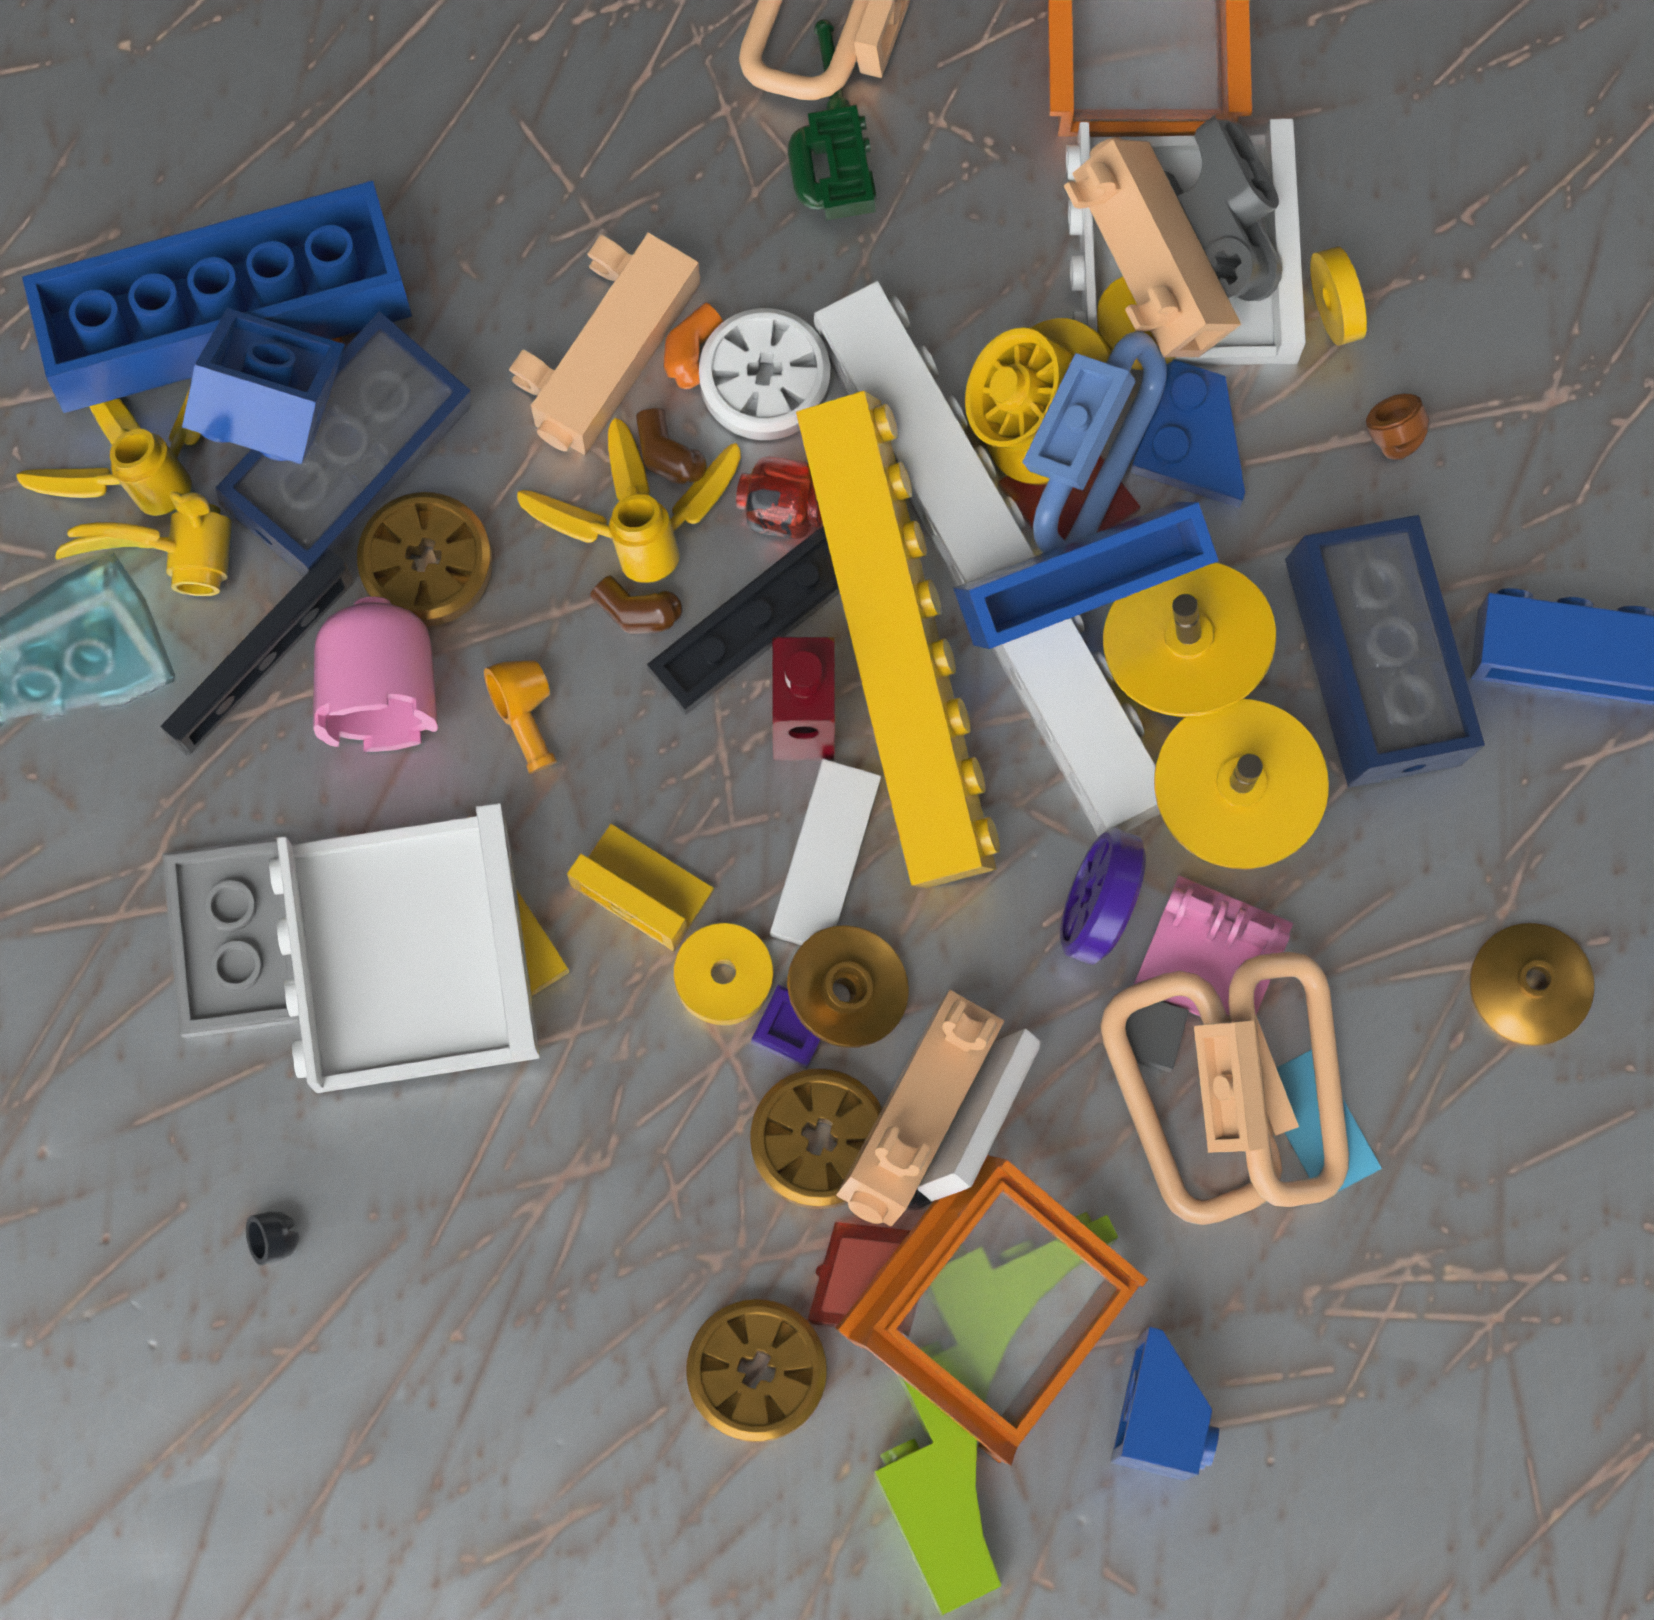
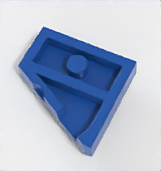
[1130,360,1245,508]

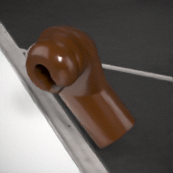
[636,408,707,485]
[590,575,683,635]

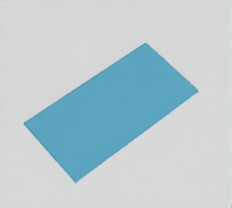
[1277,1050,1382,1193]

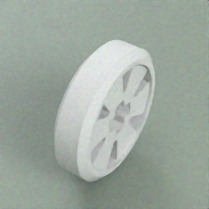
[699,308,830,440]

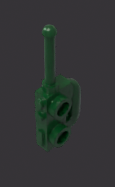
[788,19,877,221]

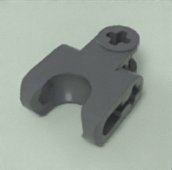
[1164,113,1282,301]

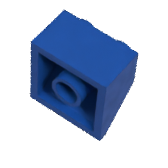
[182,308,345,464]
[1110,1327,1219,1481]

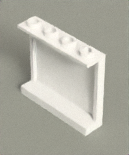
[1066,119,1306,366]
[269,803,540,1093]

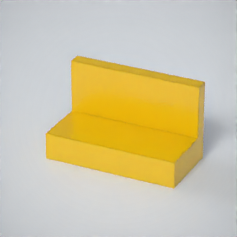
[567,824,714,951]

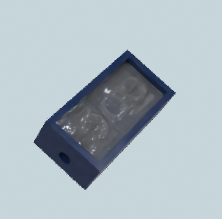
[215,311,471,577]
[1285,515,1485,788]

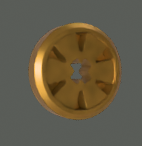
[357,492,492,626]
[750,1068,882,1209]
[686,1299,827,1443]

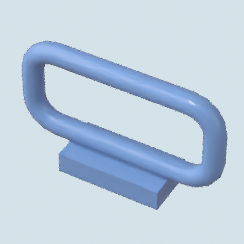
[1022,331,1167,553]

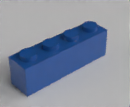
[953,502,1219,649]
[1470,588,1654,705]

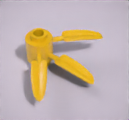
[16,387,201,516]
[517,418,741,583]
[55,491,232,596]

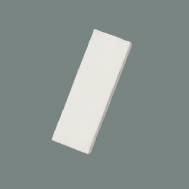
[770,759,881,945]
[917,1028,1041,1201]

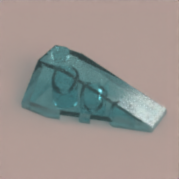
[0,552,175,727]

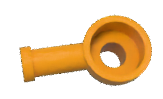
[484,660,557,774]

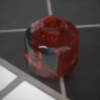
[736,456,823,539]

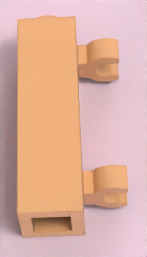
[1064,137,1241,357]
[509,233,700,456]
[836,990,1005,1227]

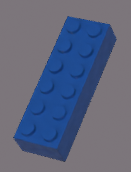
[22,180,413,413]

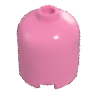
[313,597,438,752]

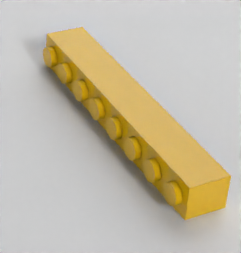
[796,390,1000,888]

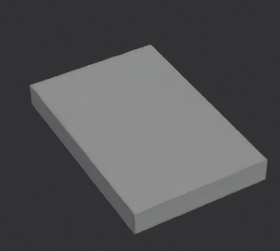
[162,839,300,1038]

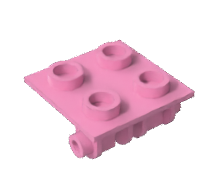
[1134,876,1293,1017]

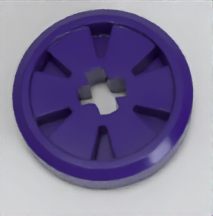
[1060,827,1146,965]

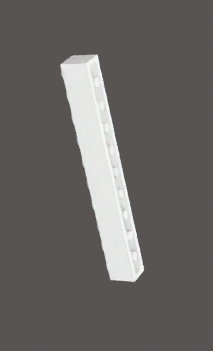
[814,281,1160,837]

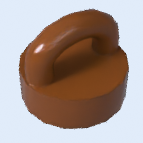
[1366,393,1430,460]

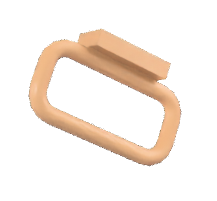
[739,0,910,100]
[1194,952,1349,1207]
[1100,971,1299,1225]

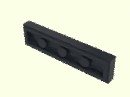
[646,526,840,715]
[160,549,353,755]

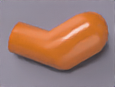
[663,302,723,389]

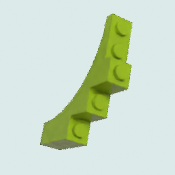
[874,1212,1118,1616]

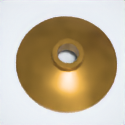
[1470,923,1594,1046]
[787,925,909,1048]

